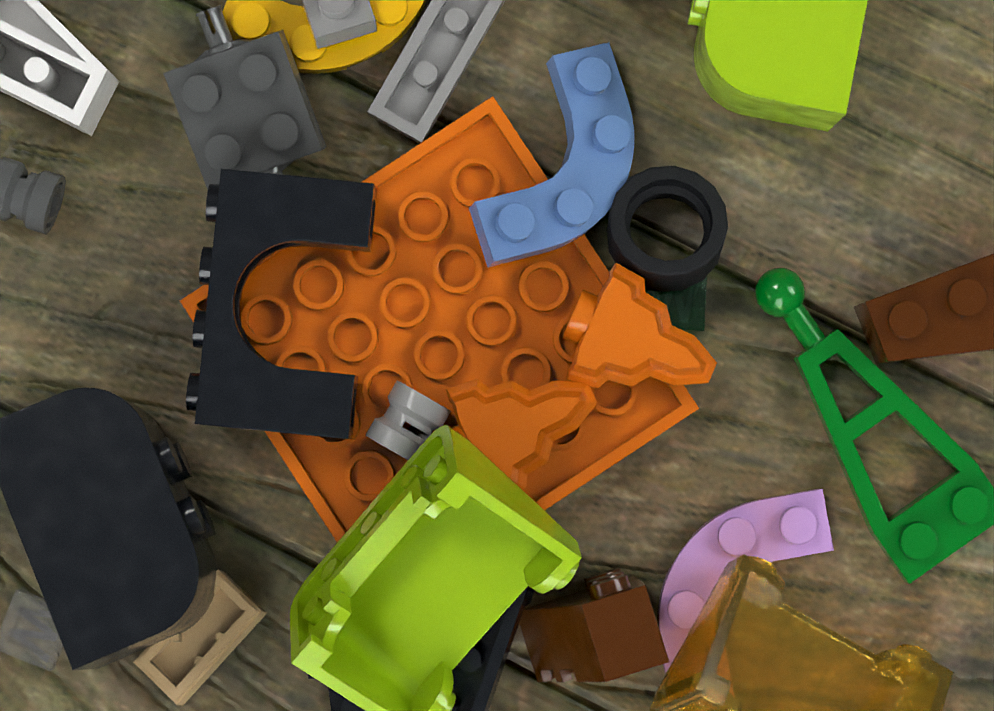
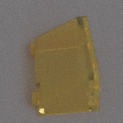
[649,554,954,711]

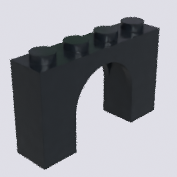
[186,169,377,439]

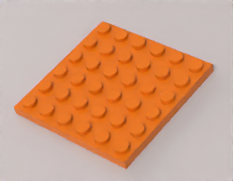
[180,96,699,542]

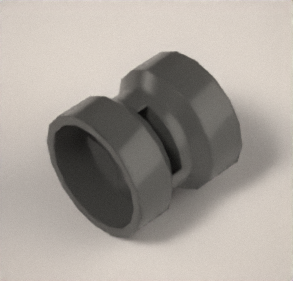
[0,157,66,235]

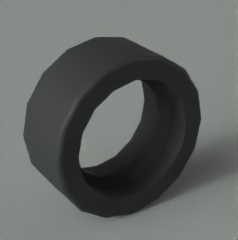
[607,166,728,292]

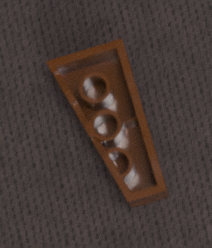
[854,253,994,364]

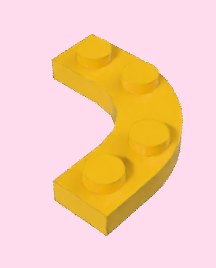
[222,0,427,74]

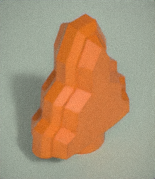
[563,263,717,389]
[446,379,597,490]

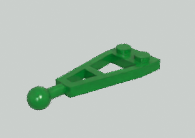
[755,268,994,584]

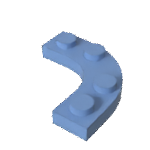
[469,42,634,268]

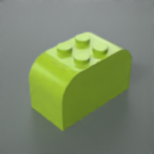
[687,0,868,132]

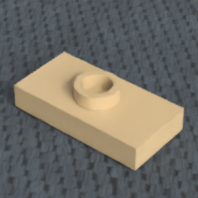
[133,569,267,706]

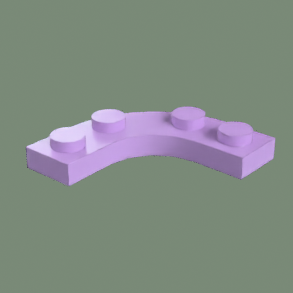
[657,489,834,707]

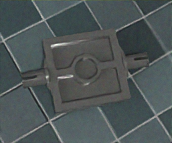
[163,5,327,190]

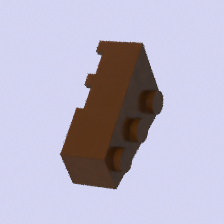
[519,568,670,683]

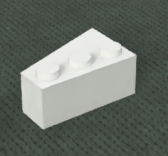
[0,0,119,136]

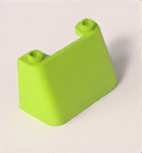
[290,425,582,711]

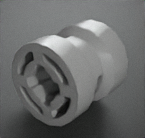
[366,380,451,460]

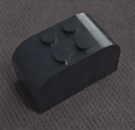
[0,387,217,670]

